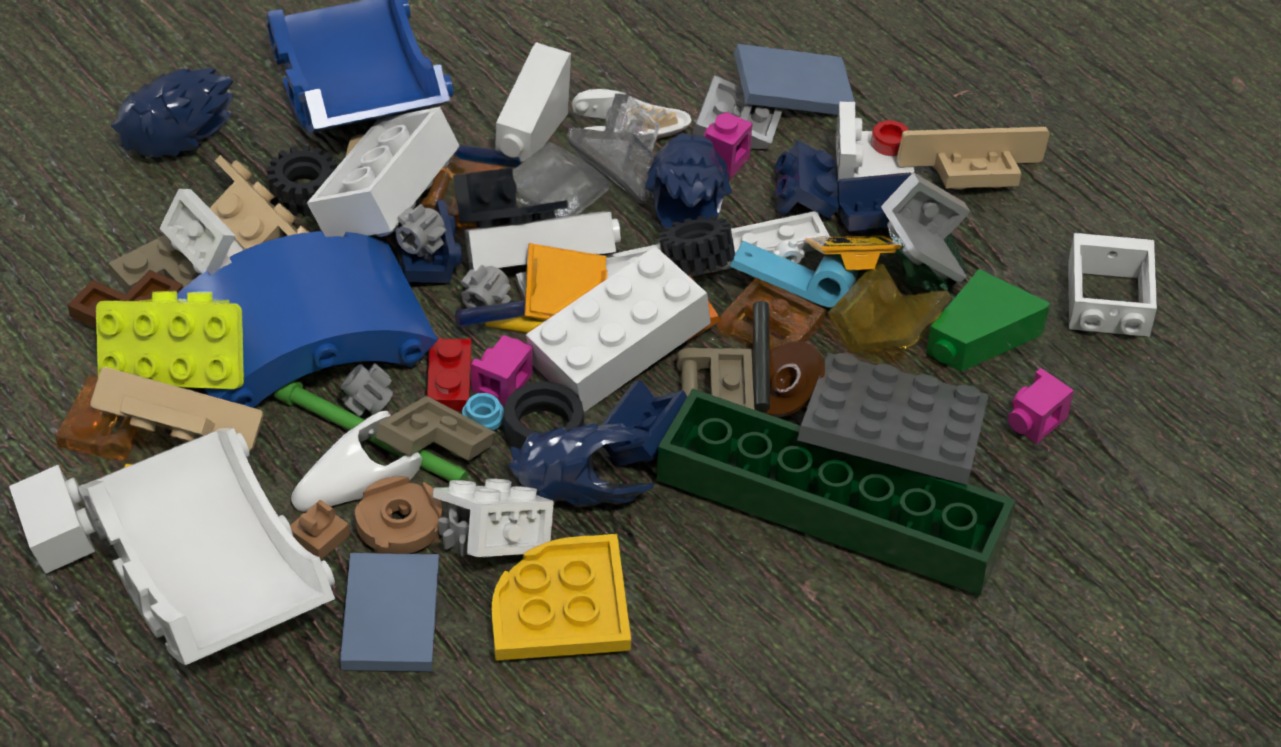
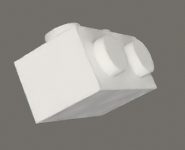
[9,465,96,574]

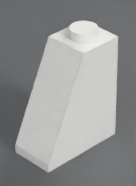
[495,42,571,164]

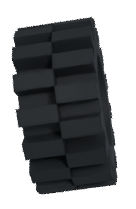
[267,146,337,217]
[659,216,735,275]

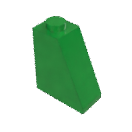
[926,269,1050,372]

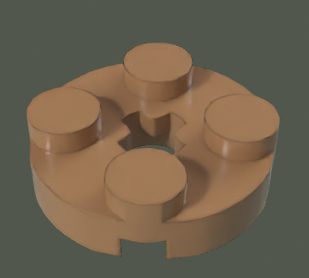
[355,476,443,554]

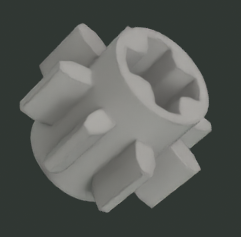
[395,204,446,257]
[460,265,511,315]
[341,364,393,417]
[438,505,470,557]

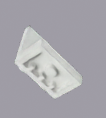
[836,101,914,181]
[160,188,245,274]
[433,479,554,557]

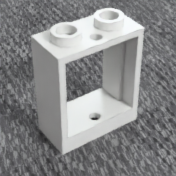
[1068,233,1157,337]

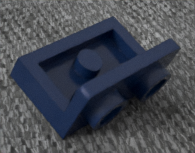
[775,140,839,219]
[837,172,912,234]
[393,200,461,283]
[602,380,688,466]

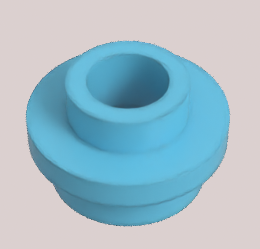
[462,393,504,431]

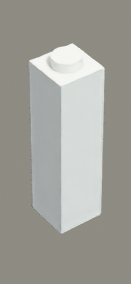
[464,211,621,271]

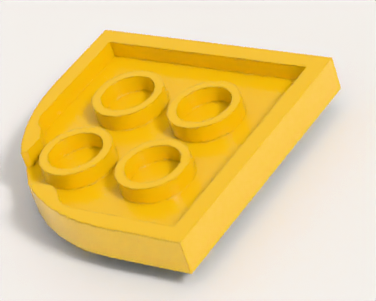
[492,534,631,661]

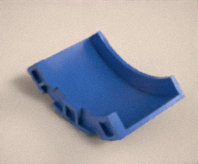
[265,0,453,133]
[177,231,438,408]

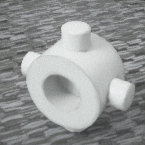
[771,239,805,264]

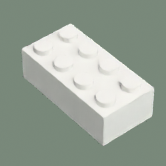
[307,107,459,237]
[526,246,711,412]

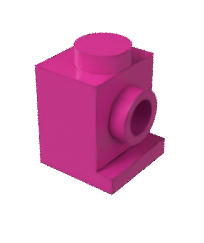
[704,112,753,179]
[471,335,532,406]
[1008,368,1074,444]

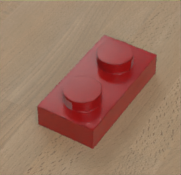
[427,339,472,411]

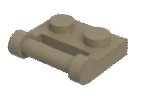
[677,348,754,409]

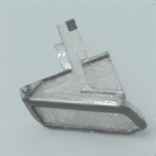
[567,93,660,203]

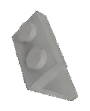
[881,172,971,283]

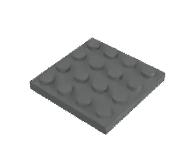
[798,353,989,485]

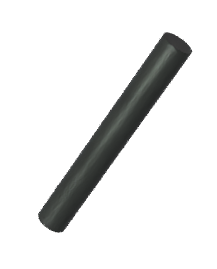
[753,301,770,412]

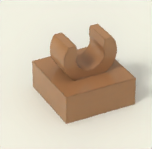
[290,500,350,560]

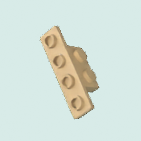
[897,127,1050,189]
[210,155,309,249]
[90,367,264,452]

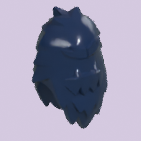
[111,68,233,158]
[645,134,733,229]
[509,423,654,509]

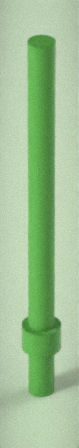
[274,380,468,482]

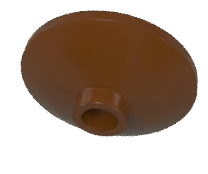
[762,342,825,417]

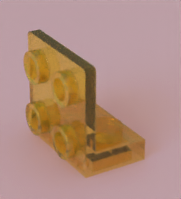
[828,264,951,352]

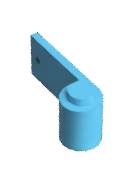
[730,241,858,308]

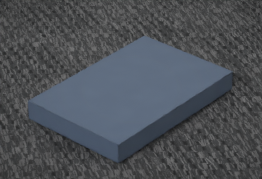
[734,44,856,115]
[340,553,439,671]

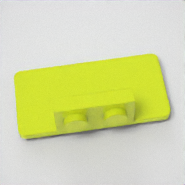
[96,291,244,389]

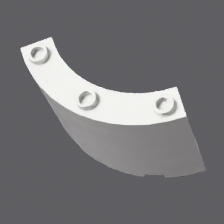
[78,428,335,665]

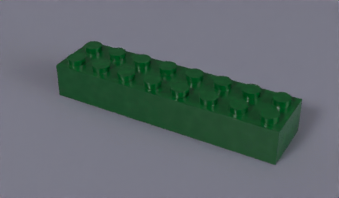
[657,388,1016,596]

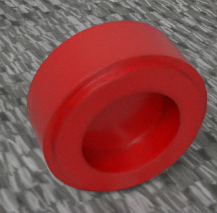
[871,120,909,156]

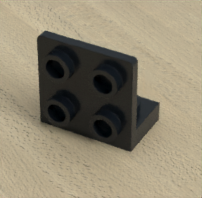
[453,167,568,229]

